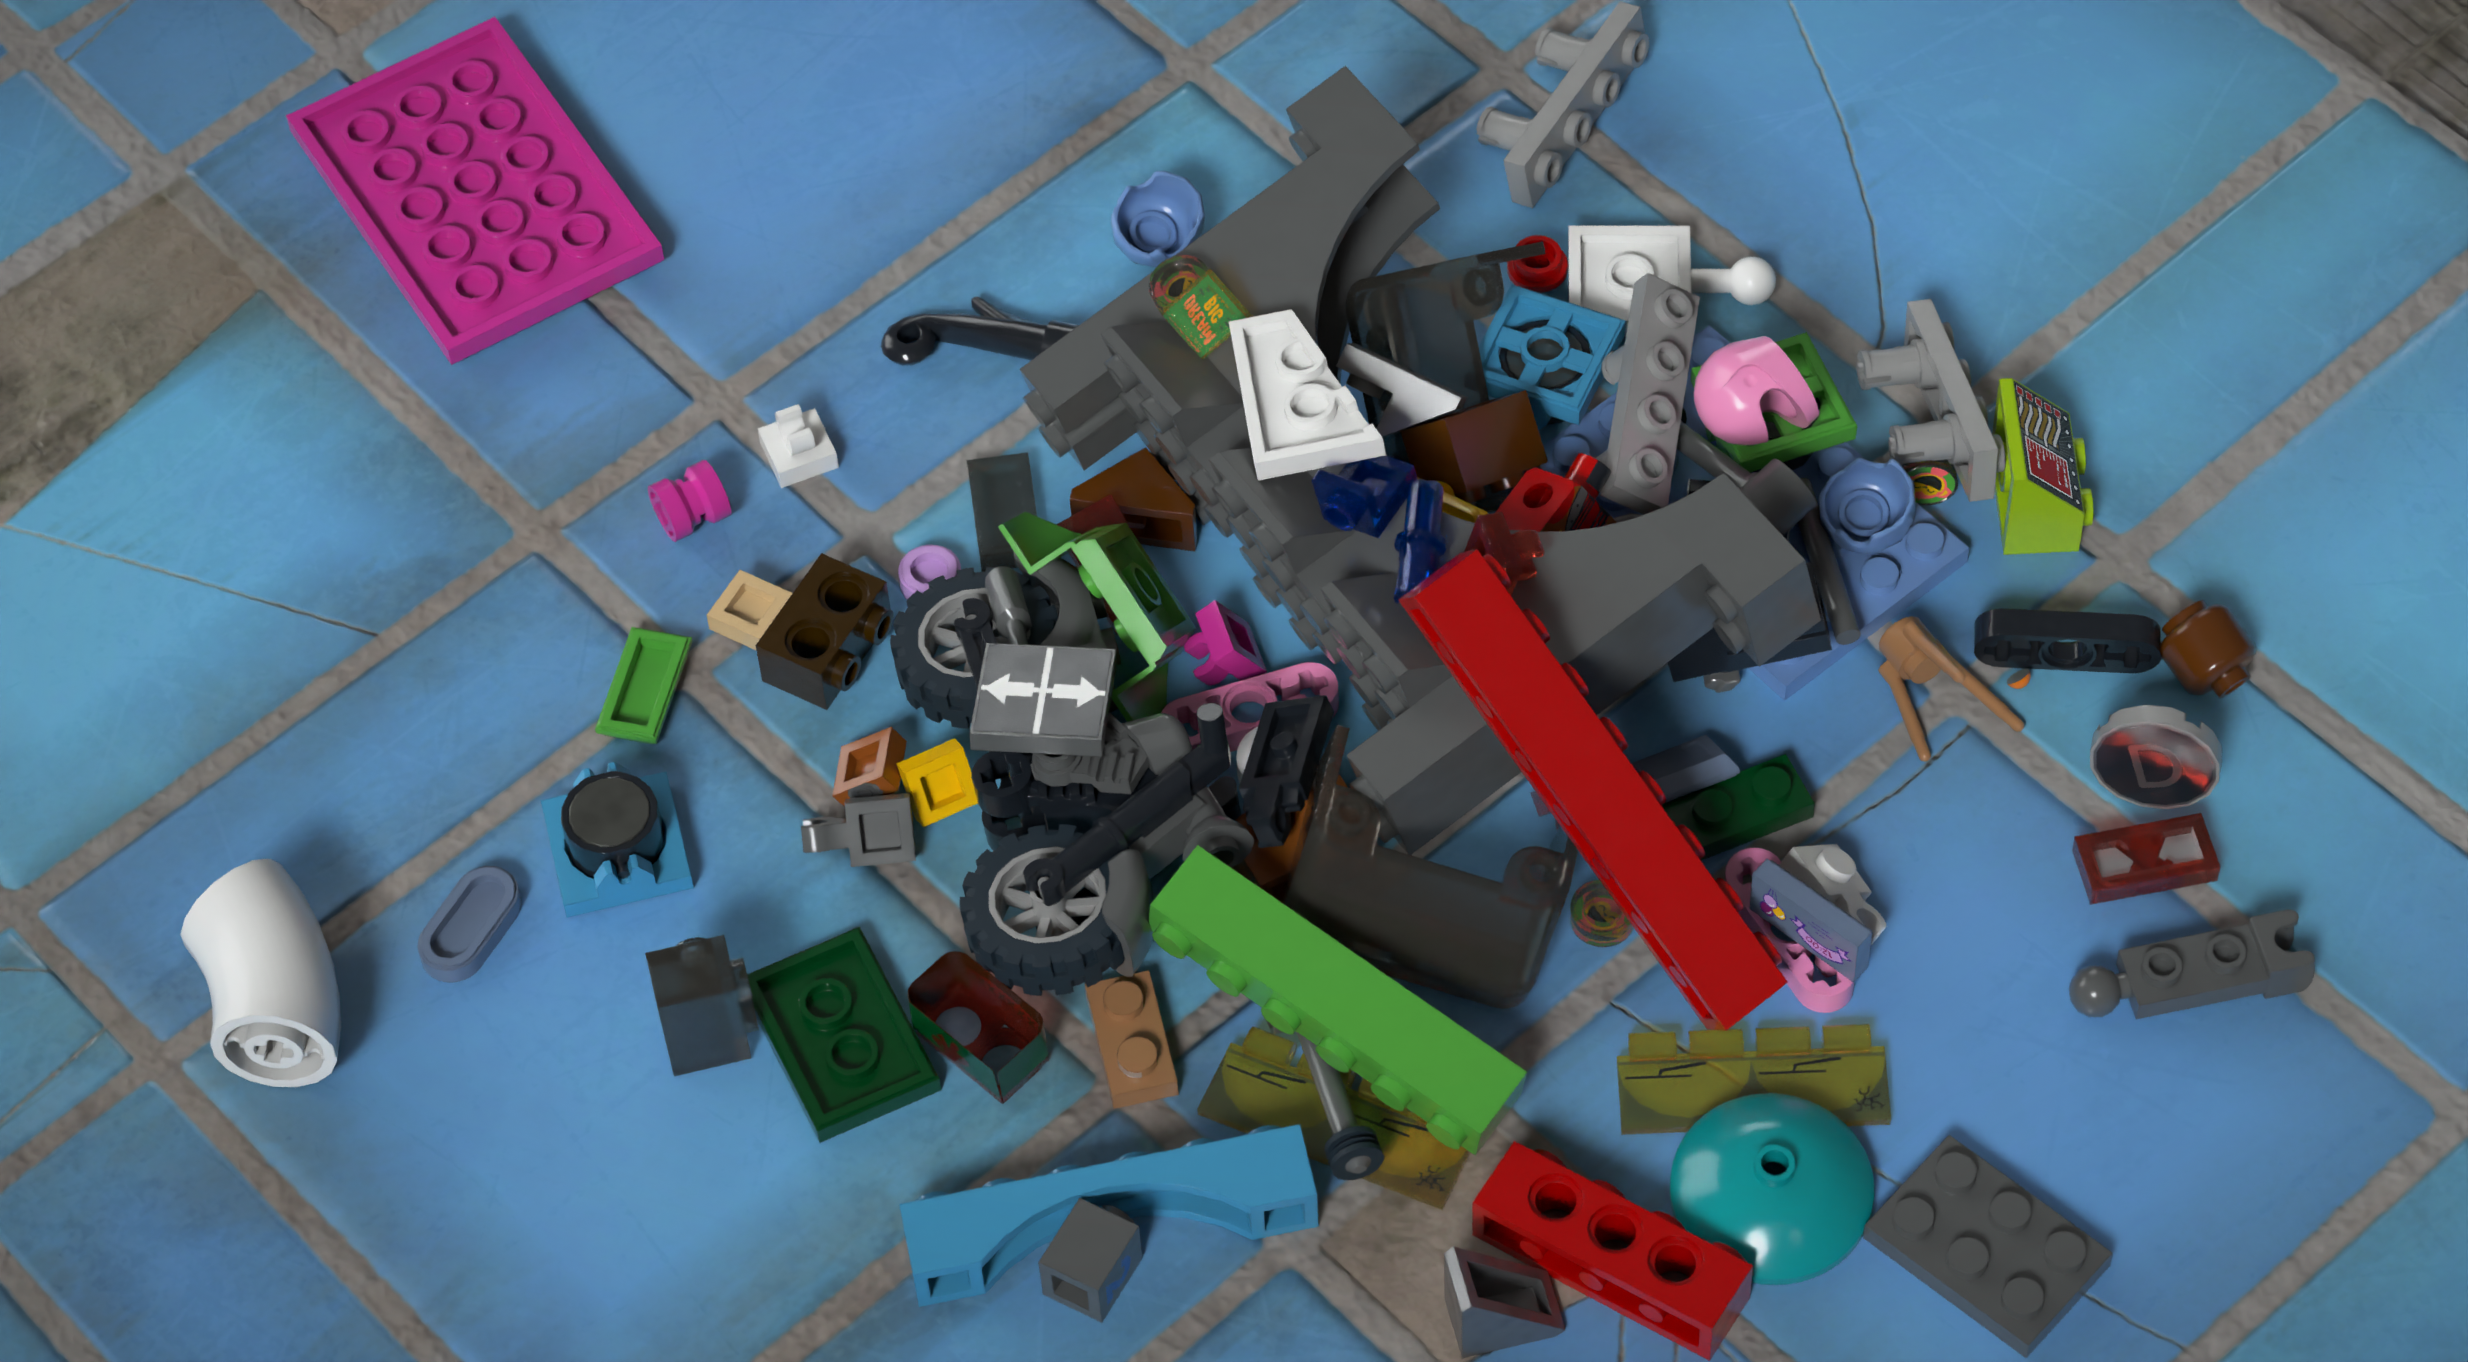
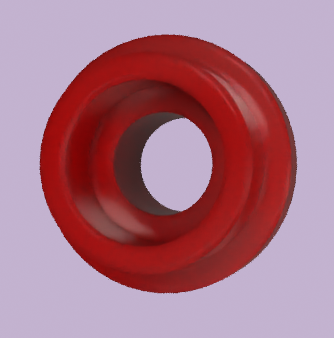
[1507,235,1568,293]

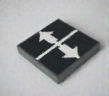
[969,643,1117,757]

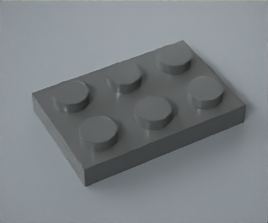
[1863,1135,2113,1358]

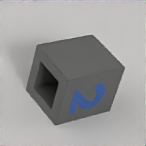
[1038,1198,1142,1323]

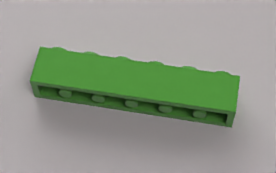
[1149,845,1527,1156]

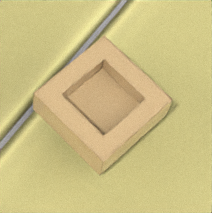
[706,570,793,650]

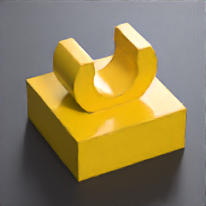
[896,738,978,827]

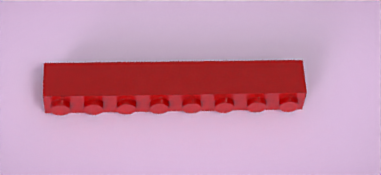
[1398,549,1788,1031]

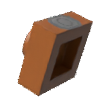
[832,727,907,807]

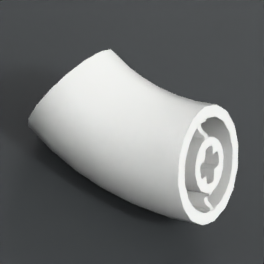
[181,859,341,1087]

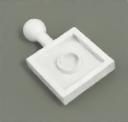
[1568,226,1776,336]

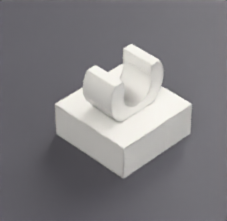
[758,404,839,488]

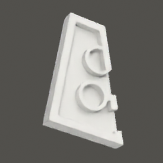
[1229,309,1386,481]

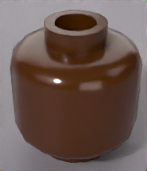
[2161,600,2257,699]

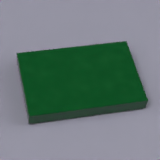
[739,927,941,1143]

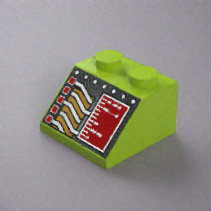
[1992,378,2093,555]

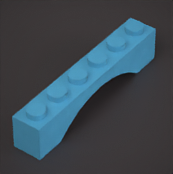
[899,1124,1319,1307]

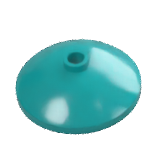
[1669,1093,1874,1285]

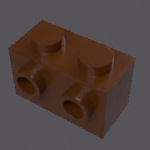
[1400,390,1548,503]

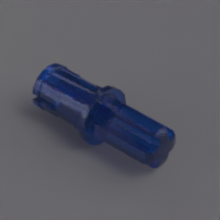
[1394,479,1447,604]

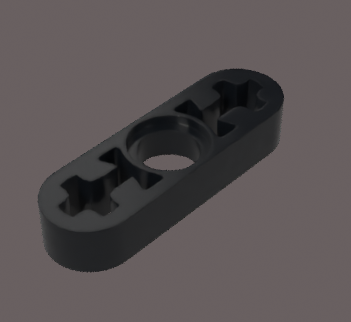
[1974,608,2161,673]

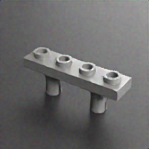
[1477,1,1649,208]
[1594,273,1700,515]
[1857,299,2005,502]

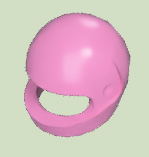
[1694,336,1819,446]

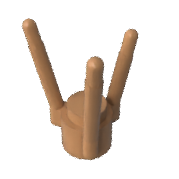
[1878,616,2025,762]

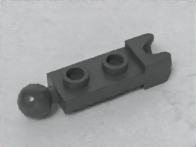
[2069,909,2315,1019]

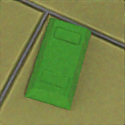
[595,627,693,745]

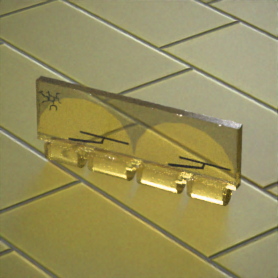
[1616,1024,1891,1135]
[1197,1026,1471,1210]

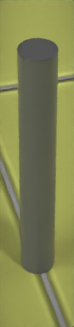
[1798,478,1861,645]

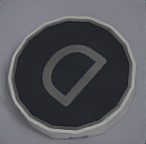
[2090,705,2222,809]

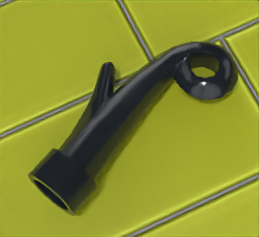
[881,296,1079,366]

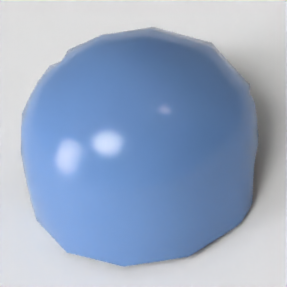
[1111,171,1205,268]
[1819,457,1916,554]

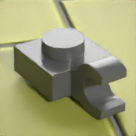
[801,793,917,867]

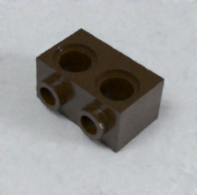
[755,553,894,710]

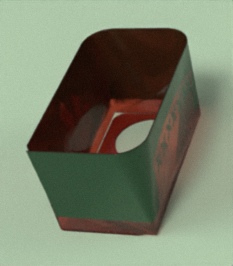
[908,951,1050,1104]

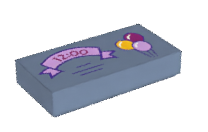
[1749,859,1872,982]

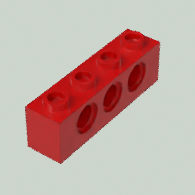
[1472,1141,1753,1361]

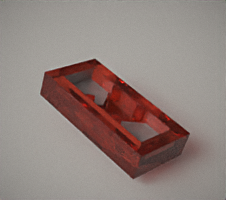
[2072,813,2220,905]

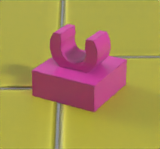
[1183,600,1267,686]

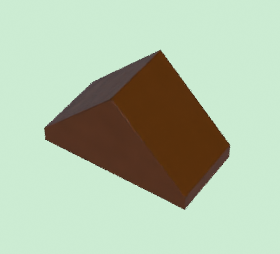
[1070,447,1198,552]

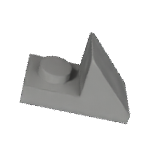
[1336,343,1467,438]

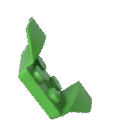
[998,511,1196,722]

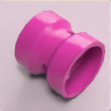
[647,460,732,542]

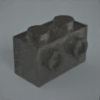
[645,935,759,1076]

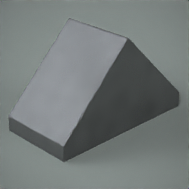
[1444,1246,1565,1358]

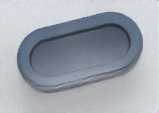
[418,866,522,983]

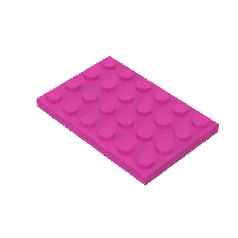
[286,17,664,365]

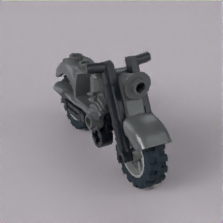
[890,552,1254,996]

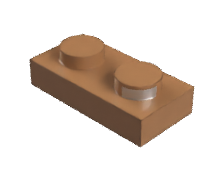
[1085,970,1179,1109]

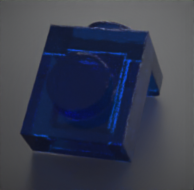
[1311,456,1419,538]

